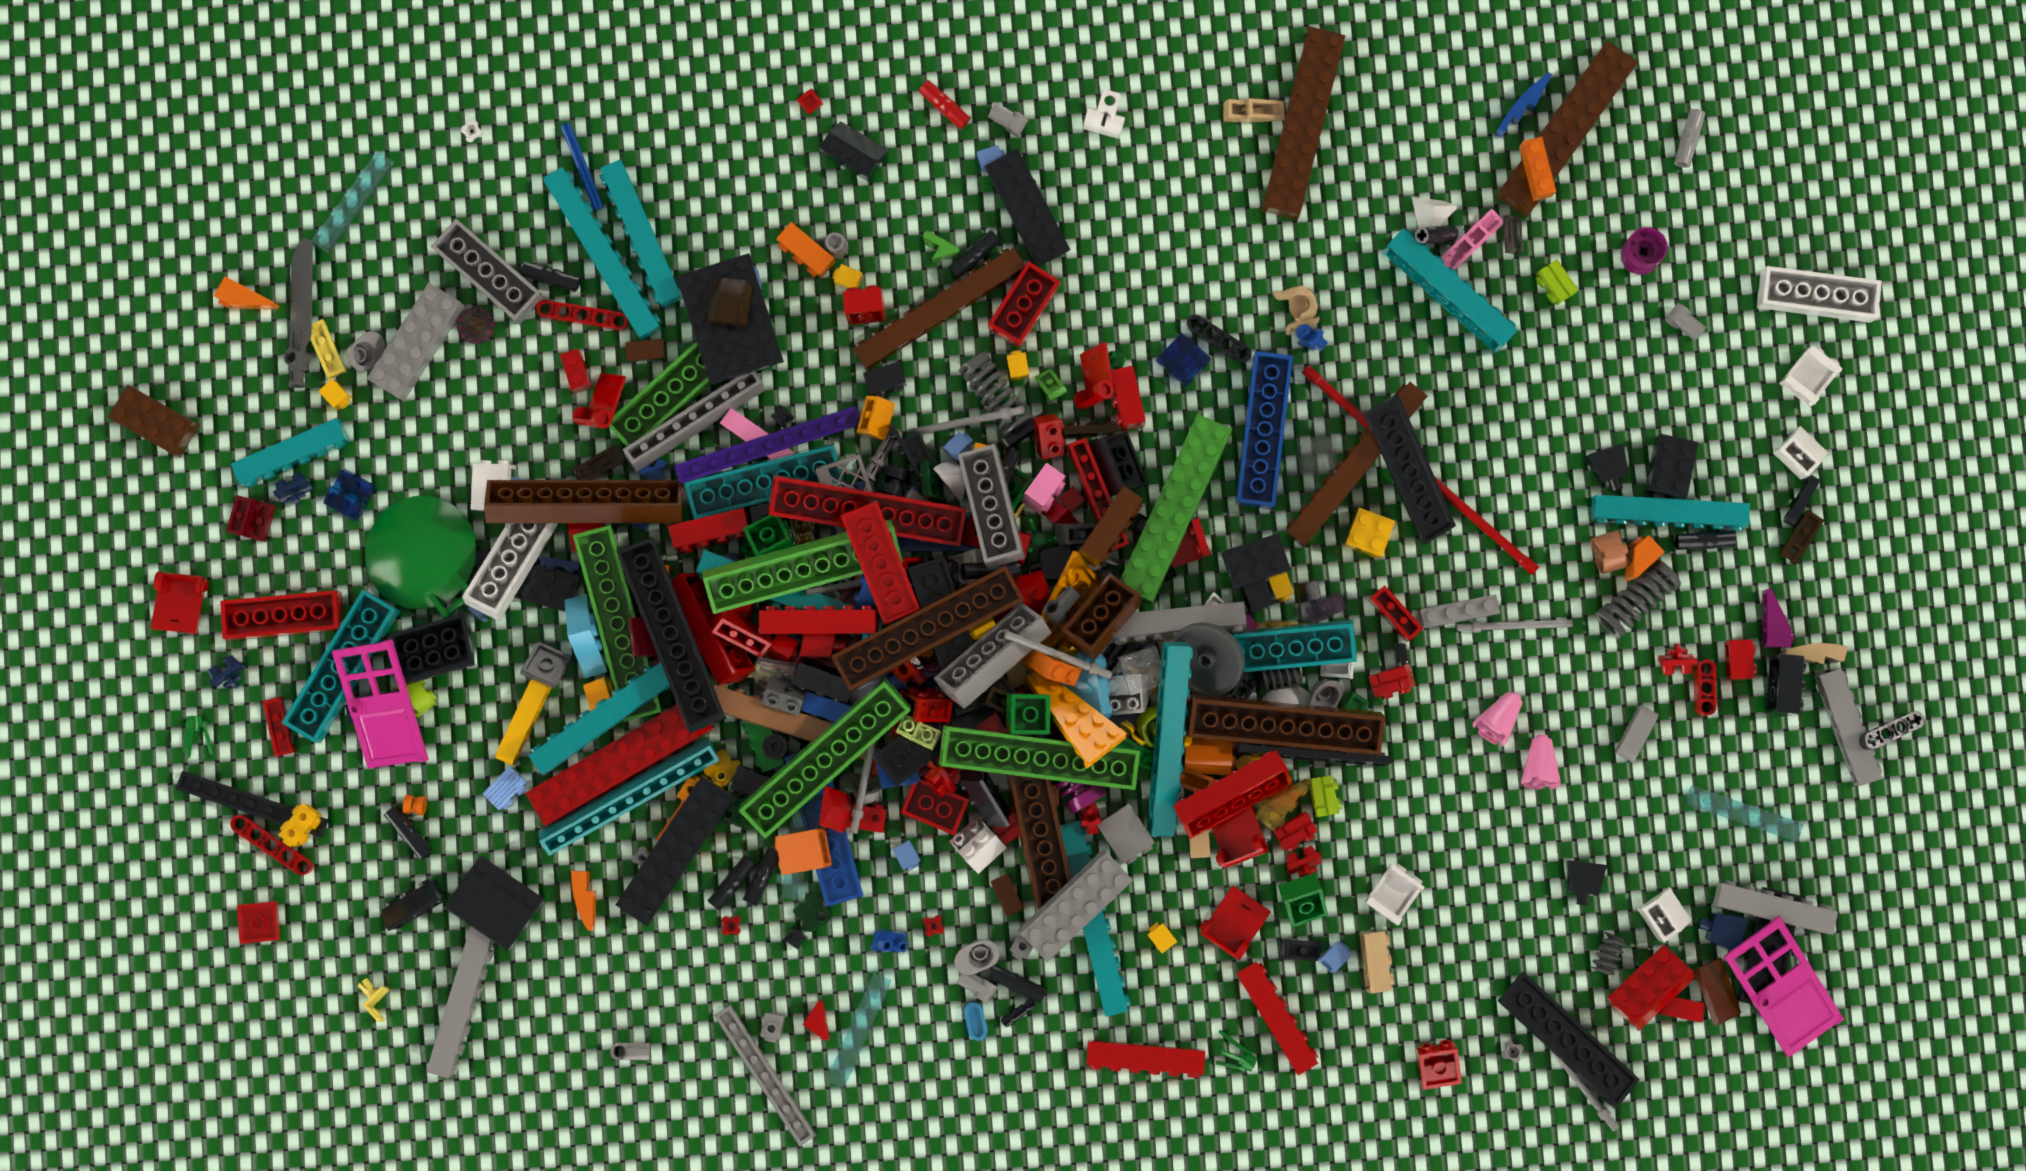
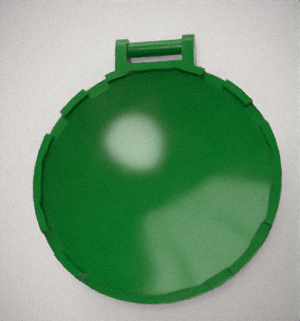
[365,496,477,618]

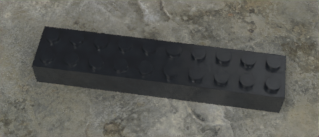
[616,537,726,733]

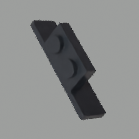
[888,423,936,491]

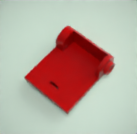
[1074,342,1114,410]
[572,373,626,429]
[150,571,208,634]
[1212,806,1268,869]
[1199,885,1271,960]

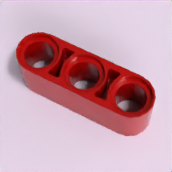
[1694,660,1717,716]

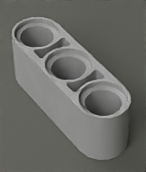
[1615,705,1659,763]

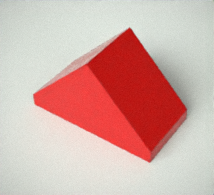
[1041,499,1079,526]
[802,1000,830,1041]

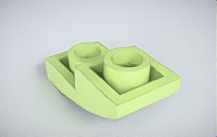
[896,715,941,750]

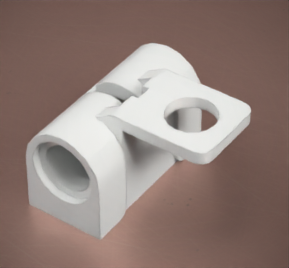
[1083,90,1125,139]

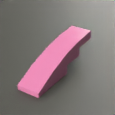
[1441,209,1505,270]
[720,408,794,459]

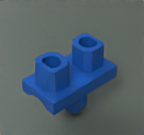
[1296,324,1328,351]
[870,929,908,952]

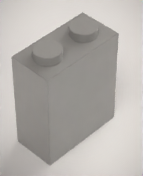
[1097,804,1155,865]

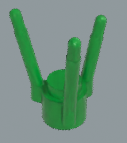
[1028,519,1057,552]
[182,716,214,758]
[1216,1030,1257,1072]

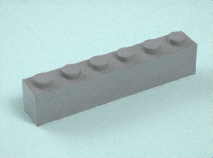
[1814,668,1882,786]
[1712,880,1838,935]

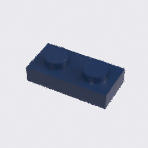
[540,556,582,573]

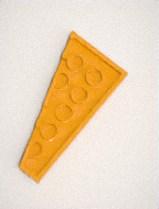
[1020,550,1099,673]
[1026,671,1127,769]

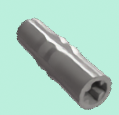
[1674,109,1705,168]

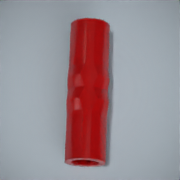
[919,80,971,130]

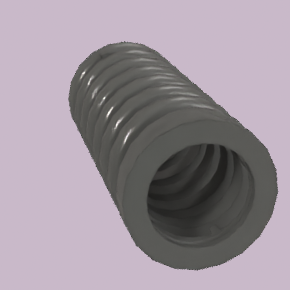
[959,351,1033,437]
[1595,560,1681,639]

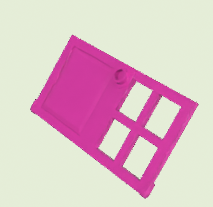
[332,639,429,768]
[1723,916,1844,1058]

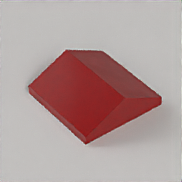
[819,786,853,833]

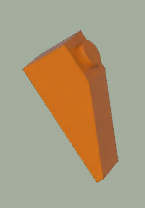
[214,276,280,309]

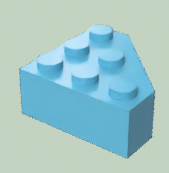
[565,594,608,678]
[1060,651,1112,719]

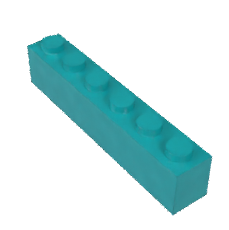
[231,418,350,488]

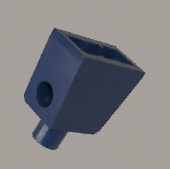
[1697,913,1749,952]

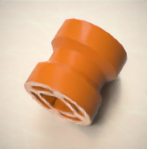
[403,794,427,816]

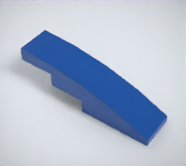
[1495,72,1552,137]

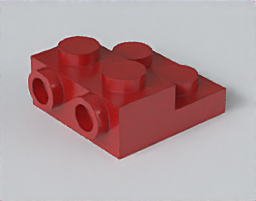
[1416,1040,1462,1090]

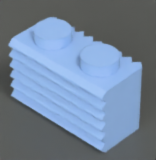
[482,766,529,810]

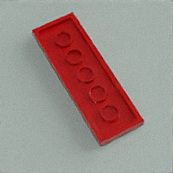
[840,500,920,624]

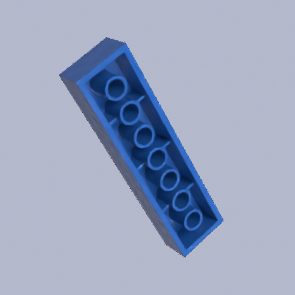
[1235,351,1293,509]

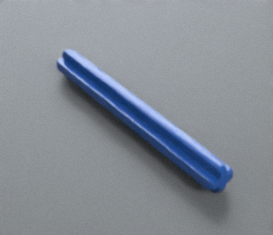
[561,122,603,210]

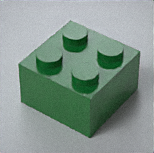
[743,515,795,556]
[1006,694,1050,734]
[1278,873,1328,927]

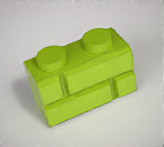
[1536,259,1579,306]
[1308,775,1342,817]

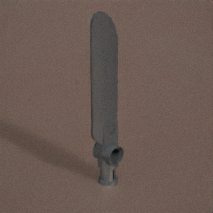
[284,238,313,388]

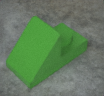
[923,231,960,263]
[1035,368,1067,402]

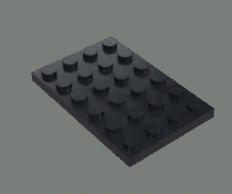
[676,253,784,385]

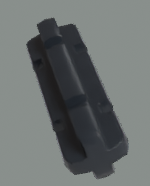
[1001,999,1036,1027]

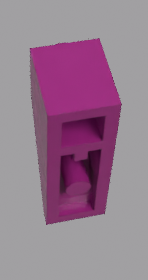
[1762,589,1794,649]

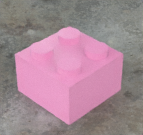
[1022,463,1066,515]

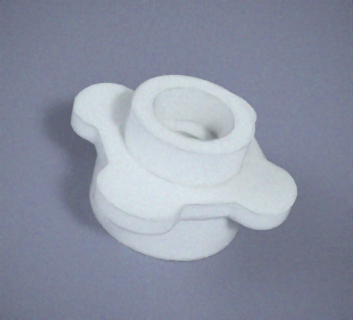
[461,120,483,143]

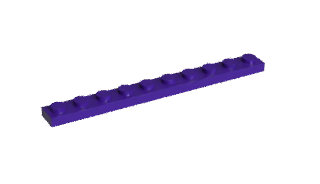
[674,406,860,484]

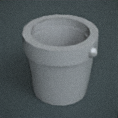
[824,232,848,259]

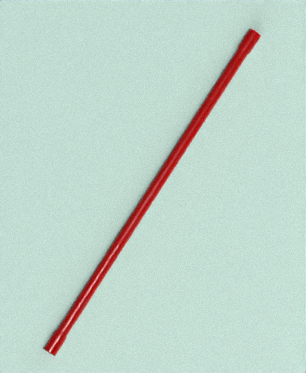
[1302,365,1539,575]

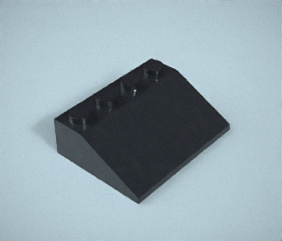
[389,613,475,685]
[444,856,545,951]

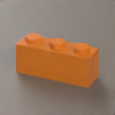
[1519,137,1556,201]
[776,222,835,279]

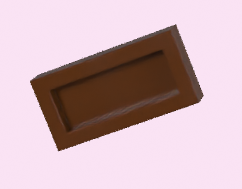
[625,339,666,362]
[990,873,1024,917]

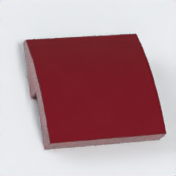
[226,495,276,542]
[629,617,658,658]

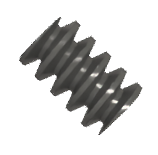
[1260,667,1301,691]
[1590,932,1627,975]

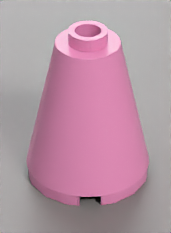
[1473,692,1522,746]
[1521,734,1561,789]

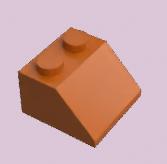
[1625,535,1665,582]

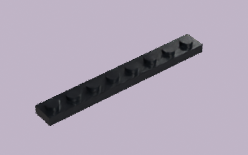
[1235,742,1391,767]
[175,771,329,838]

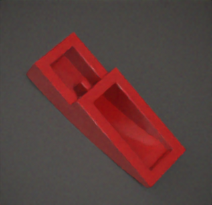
[1658,997,1705,1023]

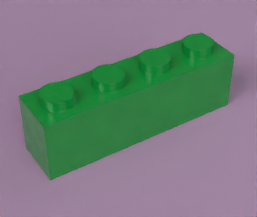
[742,692,786,773]

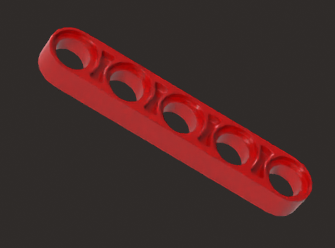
[536,300,629,331]
[230,815,313,875]

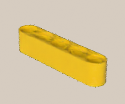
[495,679,551,766]

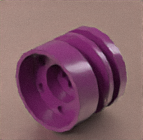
[1620,227,1668,275]
[1056,781,1107,814]

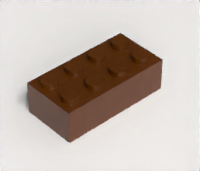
[108,384,200,458]
[1078,486,1143,567]
[1061,573,1142,661]

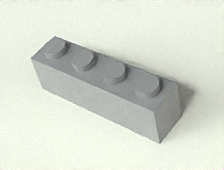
[1417,594,1500,629]

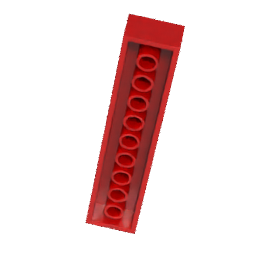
[767,475,967,546]
[526,704,716,826]

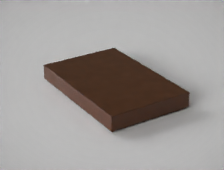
[1694,957,1742,1026]

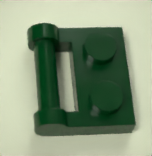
[920,460,947,504]

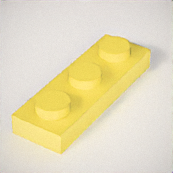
[310,319,347,379]

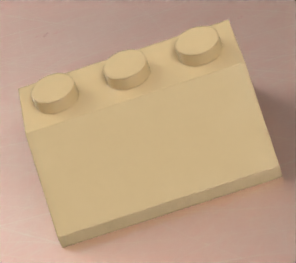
[1359,930,1394,993]

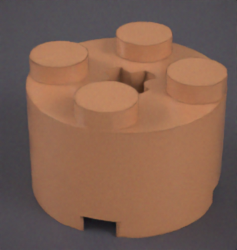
[1590,530,1629,574]

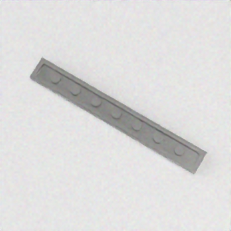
[714,1004,816,1147]

